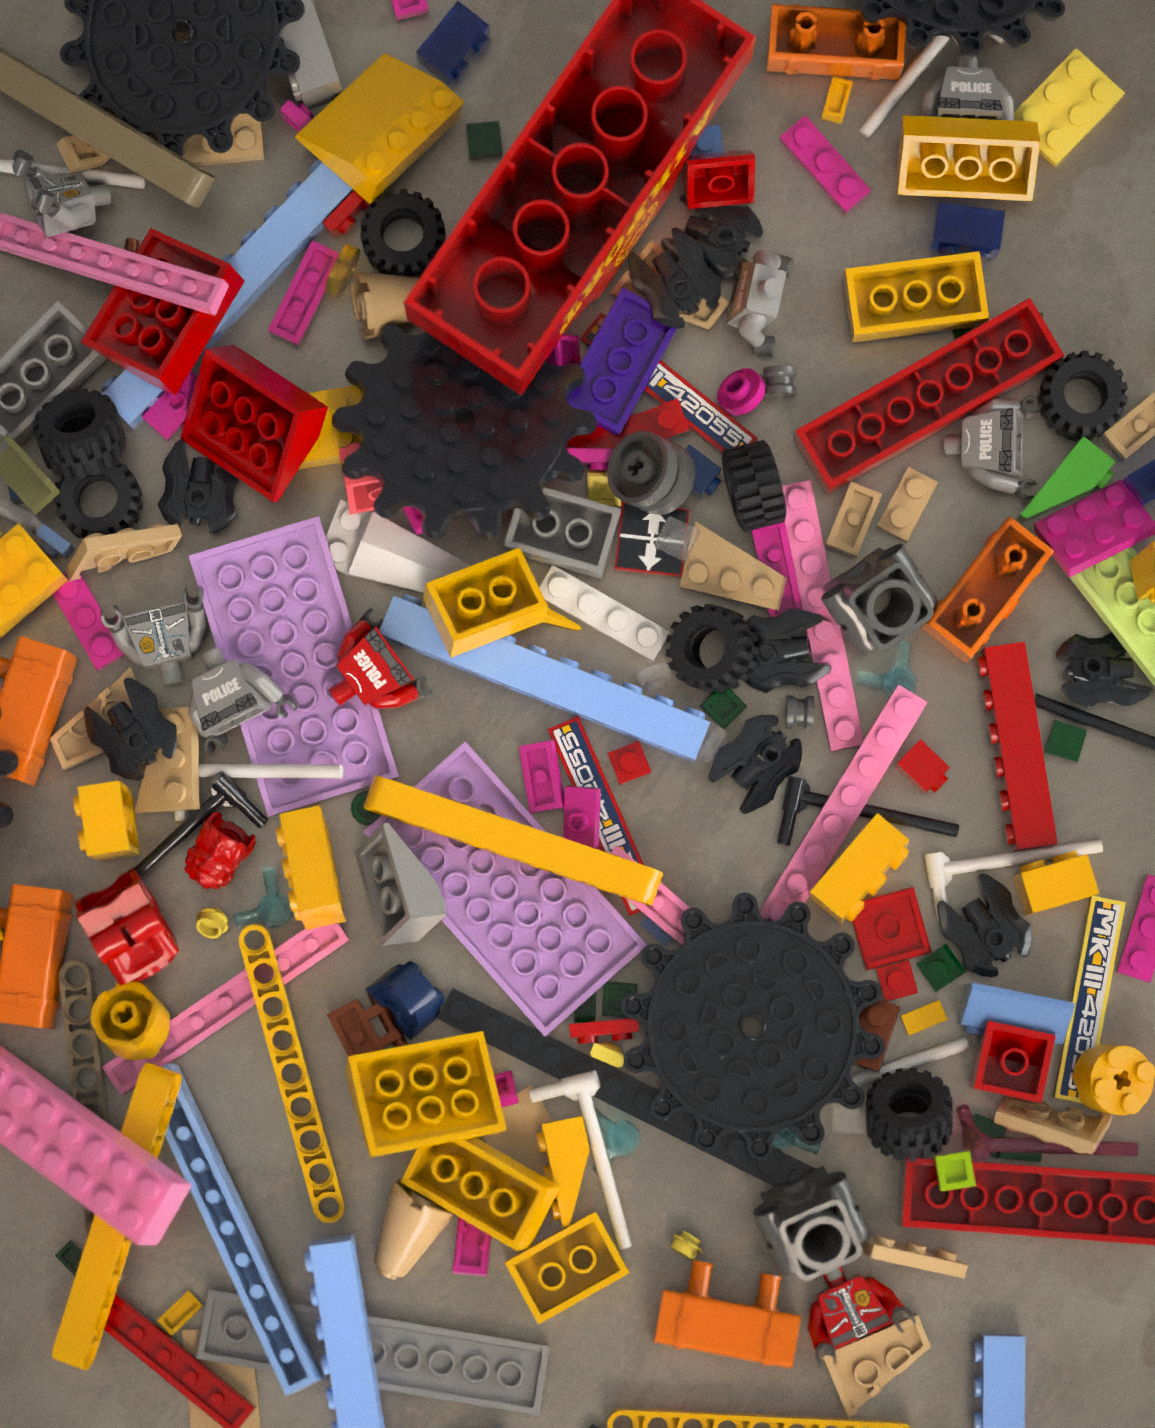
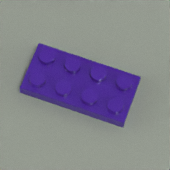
[568,287,678,437]

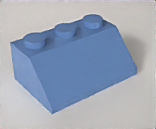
[958,983,1075,1045]

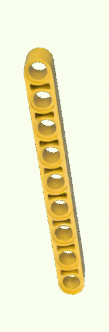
[363,775,663,906]
[239,924,345,1223]
[52,1063,182,1371]
[607,1407,912,1428]

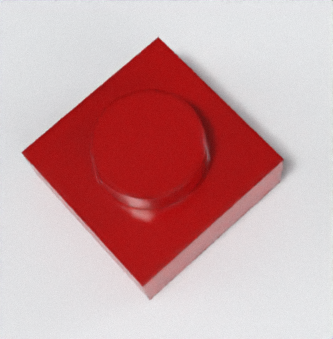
[607,741,651,785]
[875,960,918,1002]

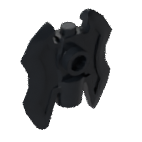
[661,194,763,278]
[628,227,721,329]
[157,439,240,534]
[744,609,832,693]
[1056,632,1153,708]
[84,678,177,780]
[708,715,802,814]
[937,873,1032,977]

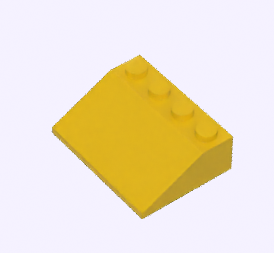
[295,53,465,204]
[345,1031,506,1157]

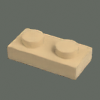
[1102,392,1155,461]
[876,467,938,543]
[825,482,882,558]

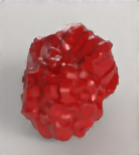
[184,812,256,889]

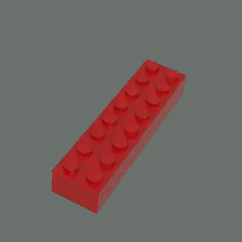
[793,298,1064,495]
[899,1157,1155,1245]

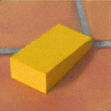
[821,76,853,124]
[900,1000,948,1036]
[157,1290,203,1337]

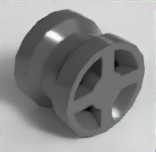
[763,365,797,398]
[785,695,815,730]

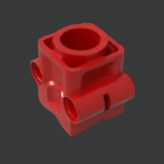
[74,867,179,985]

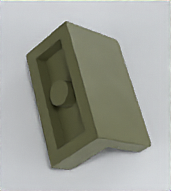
[0,434,61,515]

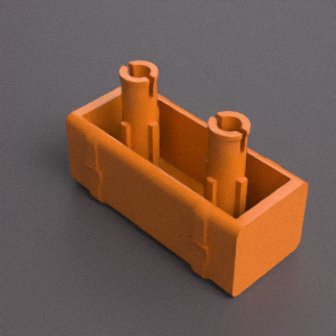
[766,4,906,80]
[921,516,1054,663]
[0,636,78,787]
[0,884,74,1029]
[652,1260,801,1369]

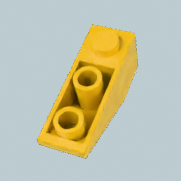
[536,1116,590,1227]

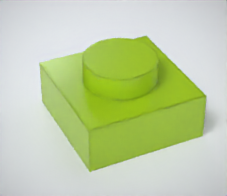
[934,1151,976,1191]

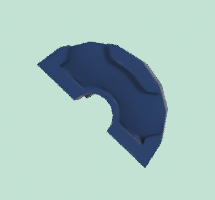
[365,961,444,1041]

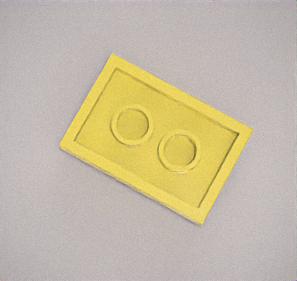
[1014,48,1125,167]

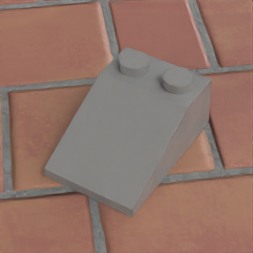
[355,823,447,946]

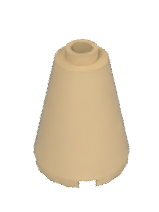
[351,272,420,340]
[374,1178,454,1279]

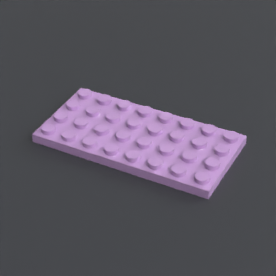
[189,516,399,817]
[363,741,647,1037]

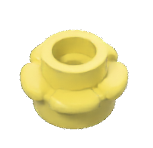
[196,907,229,939]
[670,1231,703,1260]

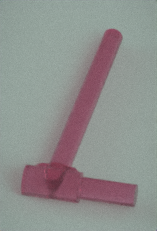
[956,1104,1138,1163]

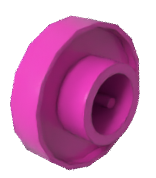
[717,368,766,416]

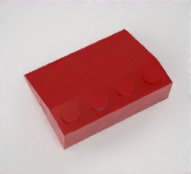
[81,228,245,396]
[180,344,328,502]

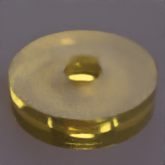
[325,243,361,298]

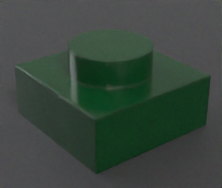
[916,944,966,992]

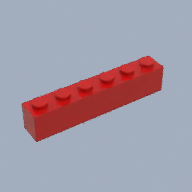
[977,641,1058,852]

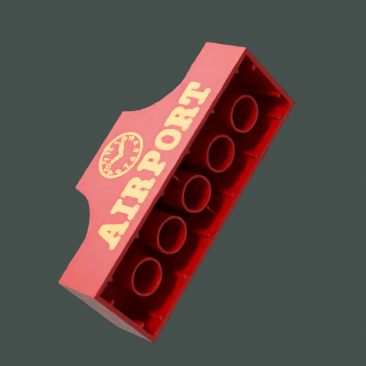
[404,0,756,395]

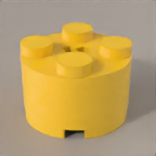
[91,981,170,1060]
[1073,1044,1155,1115]

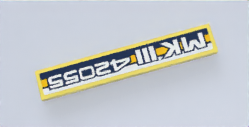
[1053,896,1126,1104]

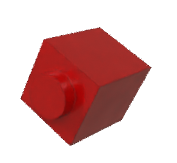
[894,739,950,794]

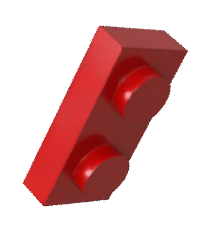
[323,191,374,239]
[569,1018,639,1044]

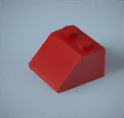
[683,150,755,209]
[969,1020,1056,1103]

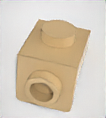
[56,135,111,173]

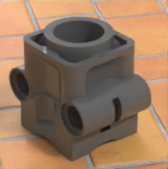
[821,544,938,656]
[753,1166,870,1281]

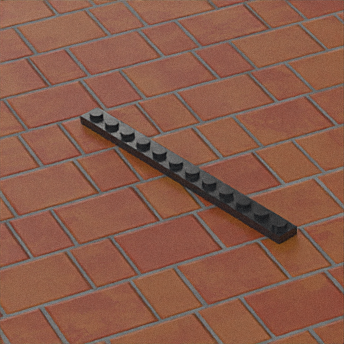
[437,988,816,1187]

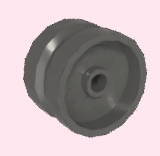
[607,431,696,515]

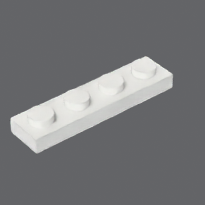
[539,565,670,662]

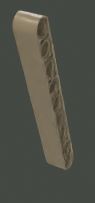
[0,48,216,208]
[59,960,110,1238]

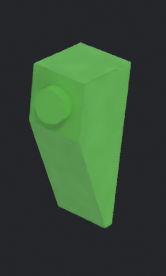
[1017,436,1116,523]

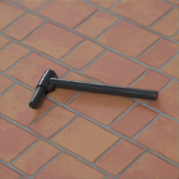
[1034,693,1155,751]
[135,771,268,879]
[777,776,959,846]

